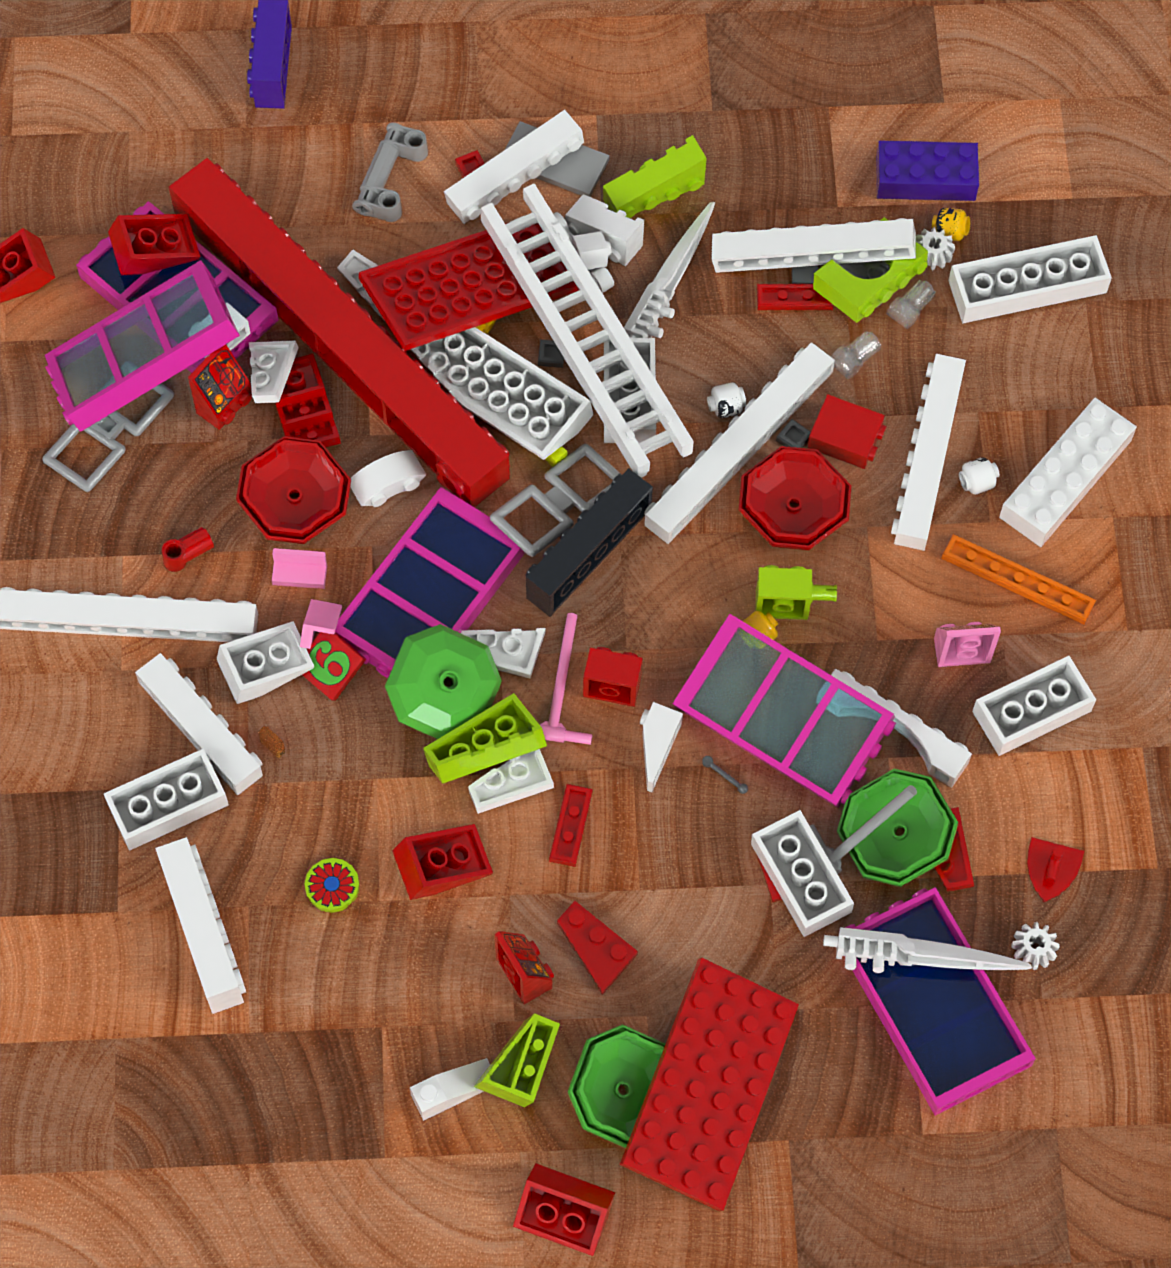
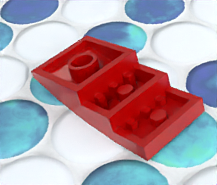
[275,354,341,447]

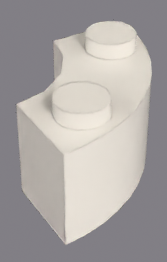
[350,450,426,507]

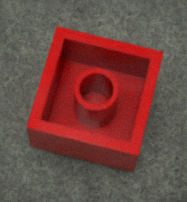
[583,647,643,707]

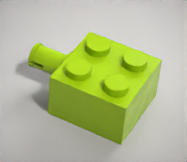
[755,565,837,620]

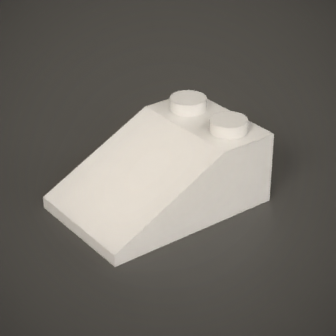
[217,621,314,704]

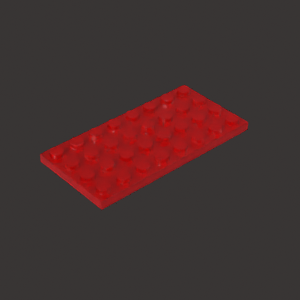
[358,222,579,351]
[620,958,799,1211]

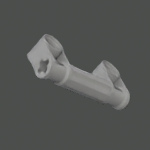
[352,123,428,222]

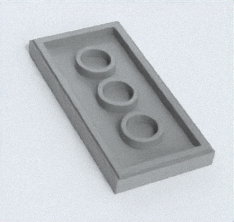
[505,121,610,197]

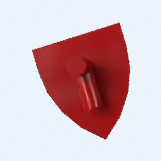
[1027,837,1084,902]

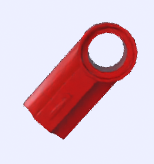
[162,527,214,572]

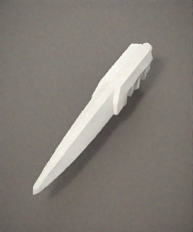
[624,202,715,338]
[823,927,1032,973]

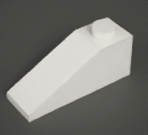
[640,702,683,792]
[410,1058,490,1121]

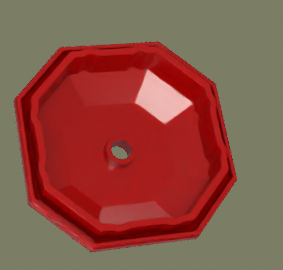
[236,436,351,544]
[738,446,852,550]

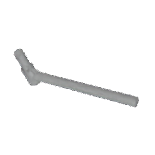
[810,785,917,874]

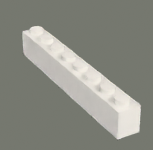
[712,218,916,273]
[891,354,966,551]

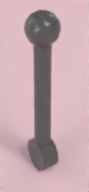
[702,756,748,794]

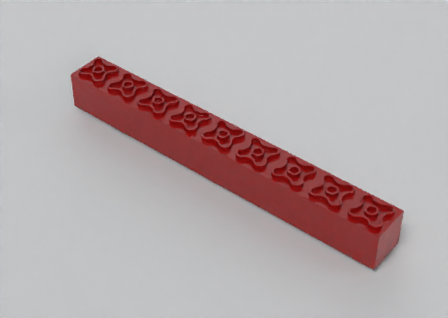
[168,158,510,508]

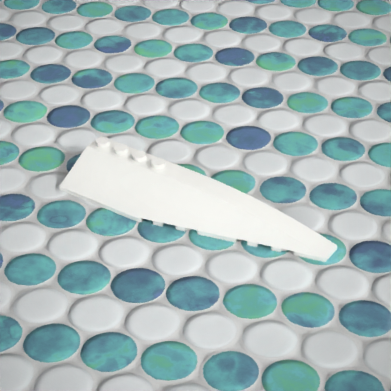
[337,250,593,460]

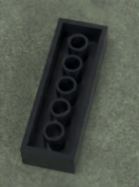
[525,468,653,617]

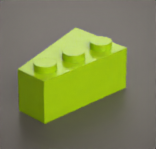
[473,1013,560,1108]

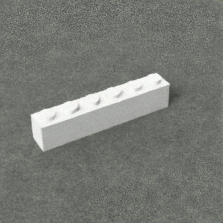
[444,110,584,224]
[135,653,263,795]

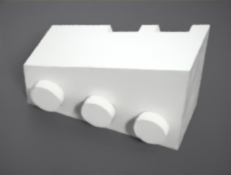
[565,194,644,266]

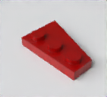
[934,807,974,892]
[557,901,638,995]

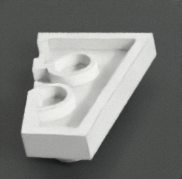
[249,341,299,403]
[461,628,545,679]
[468,749,554,814]

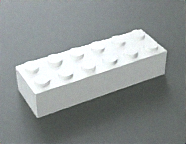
[948,235,1112,324]
[999,398,1137,547]
[155,837,246,1014]

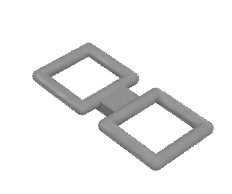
[42,363,174,492]
[490,444,620,557]

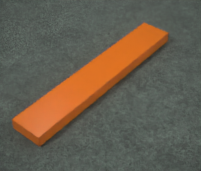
[941,534,1096,625]

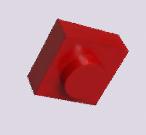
[455,150,485,178]

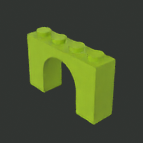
[813,217,928,323]

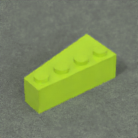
[603,135,706,218]
[423,693,547,784]

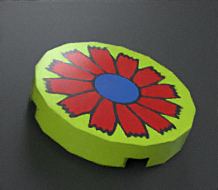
[304,858,360,913]

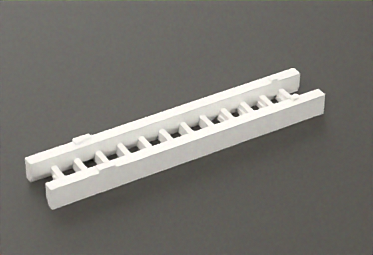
[481,184,694,478]

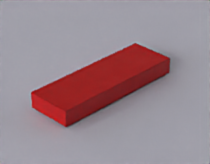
[757,284,833,310]
[549,784,593,867]

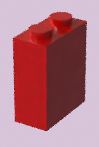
[807,394,887,469]

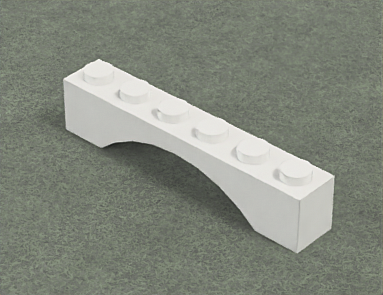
[816,669,972,788]

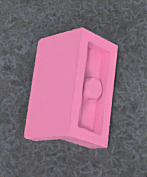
[272,548,327,589]
[300,599,342,649]

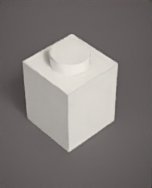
[572,231,611,270]

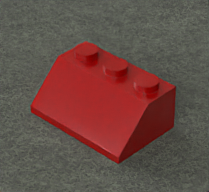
[513,1163,616,1256]

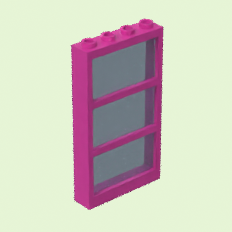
[45,260,240,432]
[672,614,896,808]

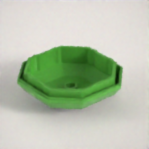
[385,624,502,739]
[837,768,958,887]
[567,1024,665,1148]

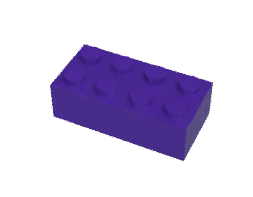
[247,0,292,109]
[876,141,979,201]

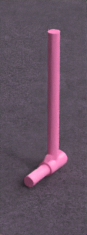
[540,613,592,745]

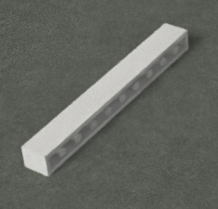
[644,342,835,544]
[0,587,258,642]

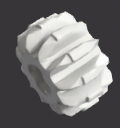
[916,227,955,271]
[1011,922,1059,970]

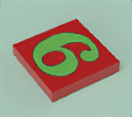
[302,632,366,701]

